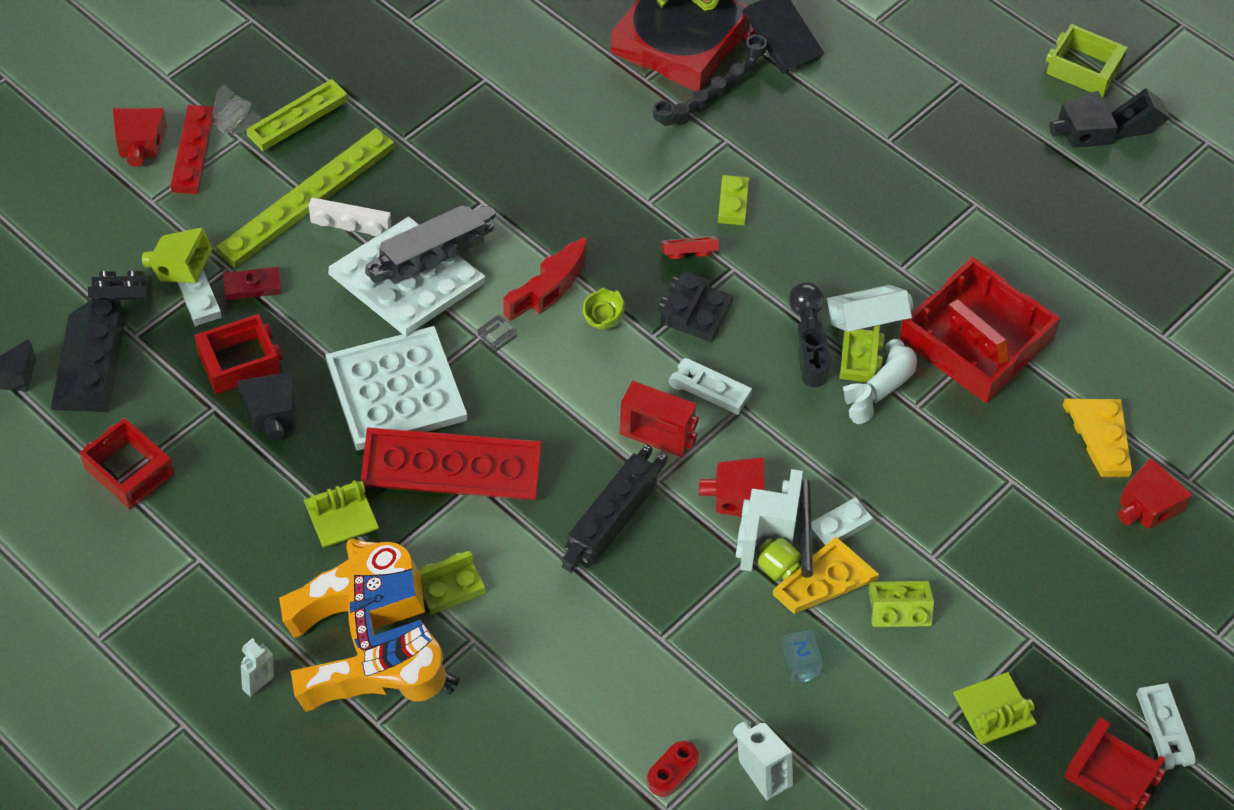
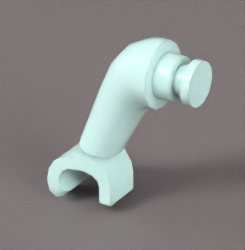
[843,339,917,424]

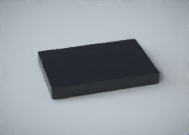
[742,0,824,74]

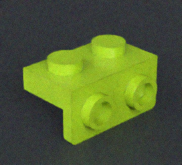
[839,325,884,382]

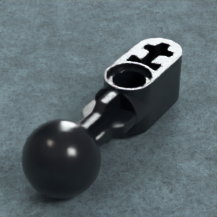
[789,282,830,387]

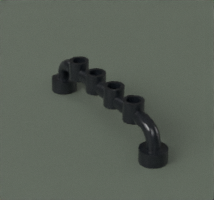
[653,34,767,126]

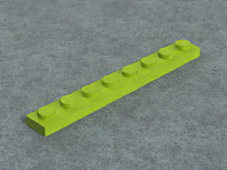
[216,128,395,268]

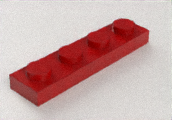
[170,105,215,194]

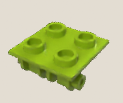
[304,480,379,548]
[953,672,1036,745]

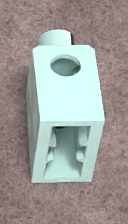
[733,722,793,800]

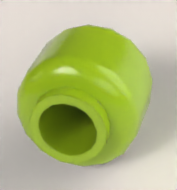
[757,537,801,581]

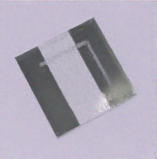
[478,314,517,352]

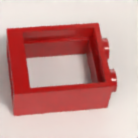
[194,314,283,394]
[619,380,699,458]
[79,418,174,510]

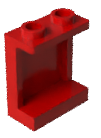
[1064,718,1166,810]

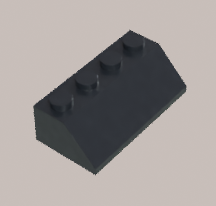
[51,299,125,412]

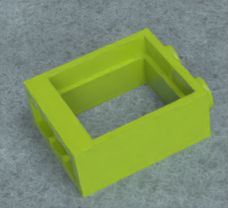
[1046,24,1128,97]

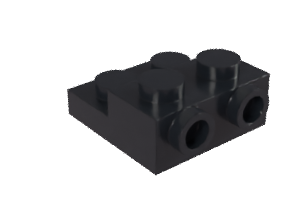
[658,270,733,342]
[88,271,152,300]

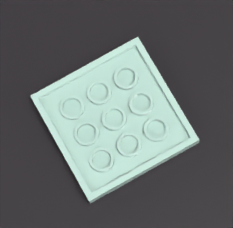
[328,216,485,336]
[325,326,467,450]

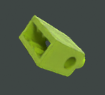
[142,228,213,283]

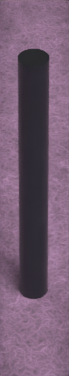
[799,479,813,578]

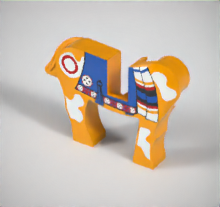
[279,539,446,712]

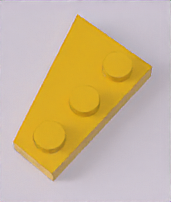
[1063,399,1132,477]
[773,537,879,614]

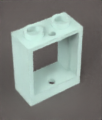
[827,285,913,331]

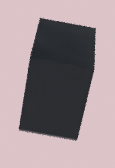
[0,339,36,392]

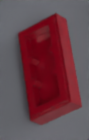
[223,266,282,300]

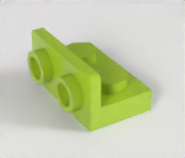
[419,551,486,615]
[868,581,934,627]

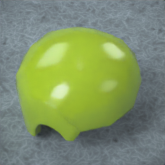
[582,288,625,330]

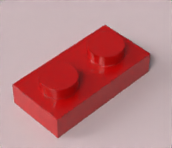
[661,236,719,259]

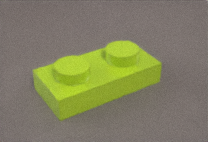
[718,175,749,225]

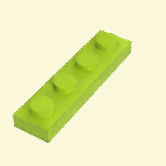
[246,79,348,151]

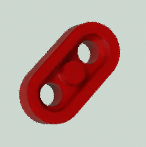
[647,741,699,797]

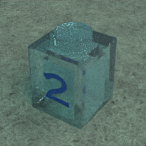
[781,629,823,682]

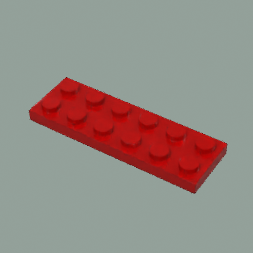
[361,427,541,501]

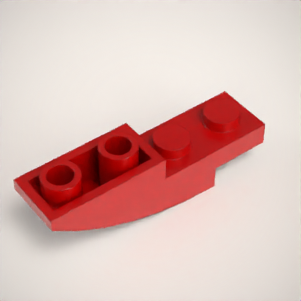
[503,237,587,321]

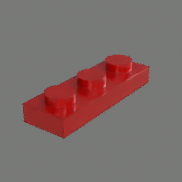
[949,300,1009,366]

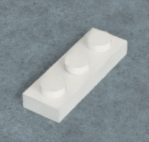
[309,198,392,236]

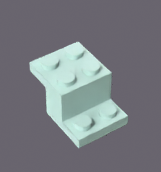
[736,469,803,571]

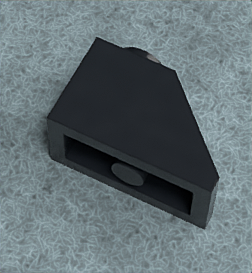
[1111,88,1171,139]

